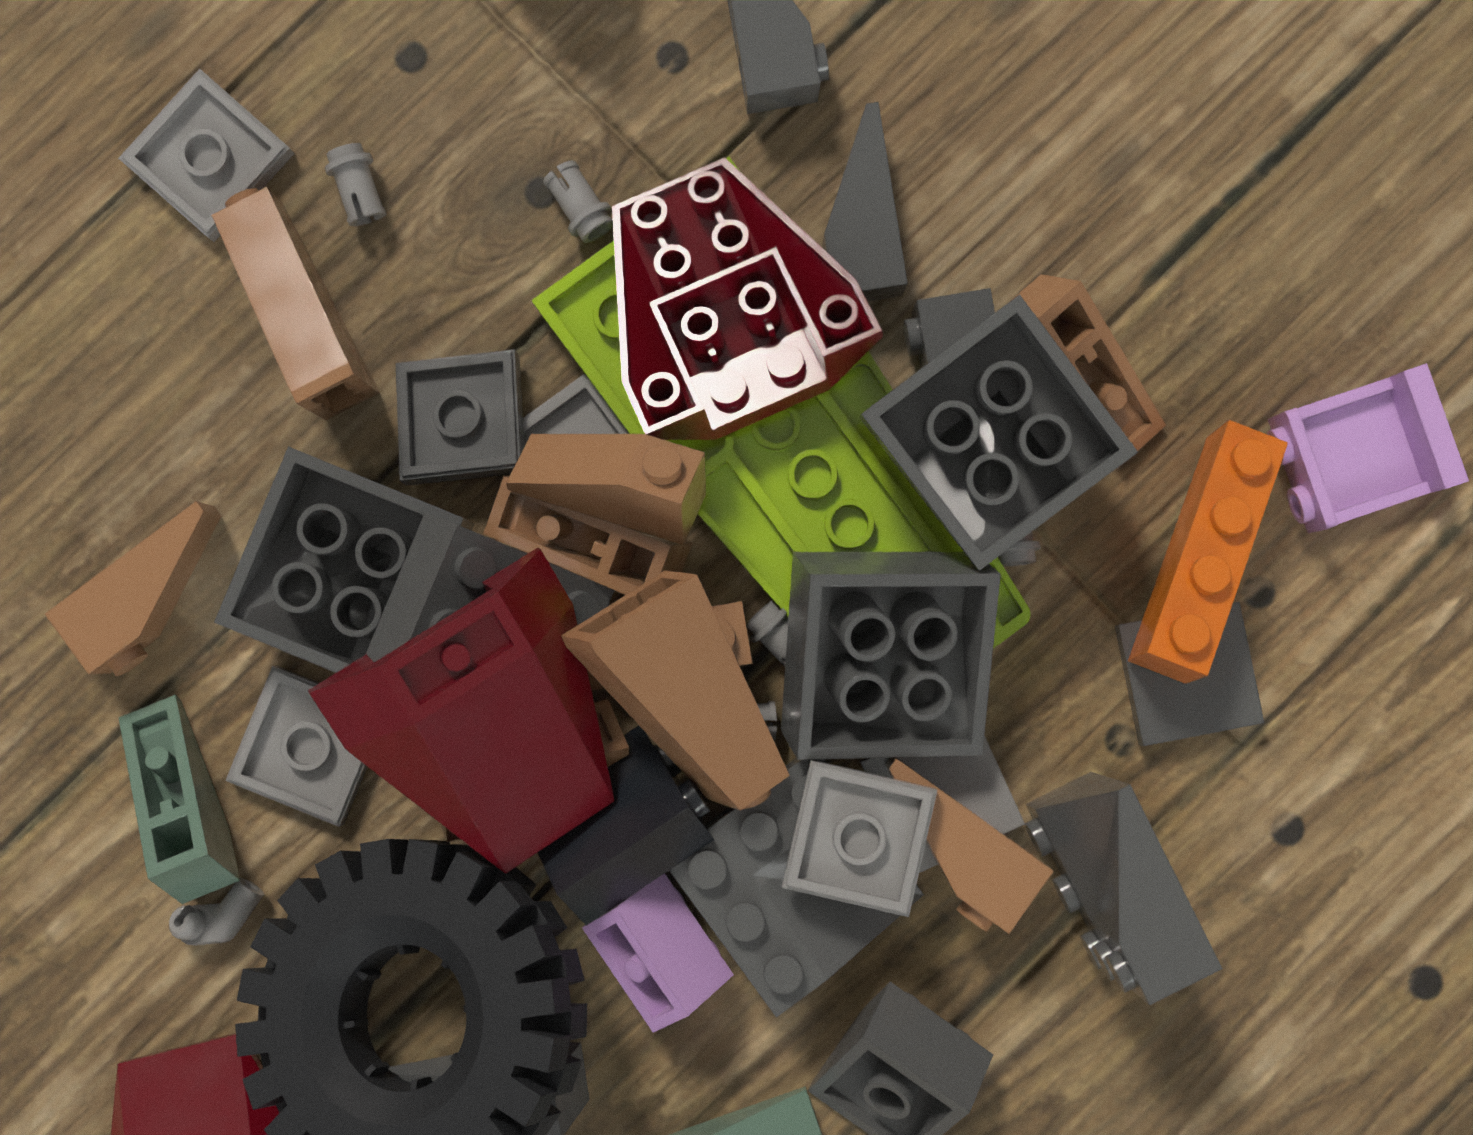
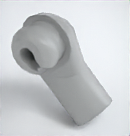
[169,878,264,946]

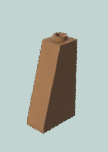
[211,187,380,420]
[561,570,790,811]

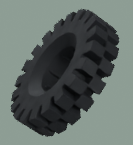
[235,839,587,1135]

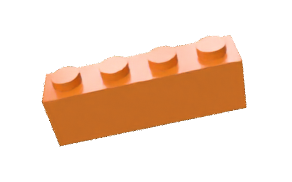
[1128,420,1288,684]

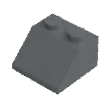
[808,982,994,1135]

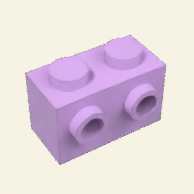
[582,873,734,1033]

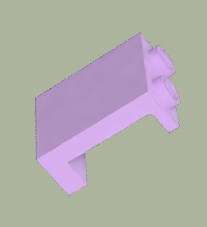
[1267,363,1469,533]

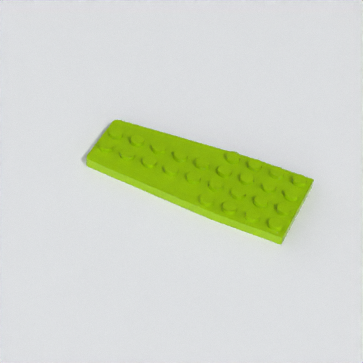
[531,157,1031,649]

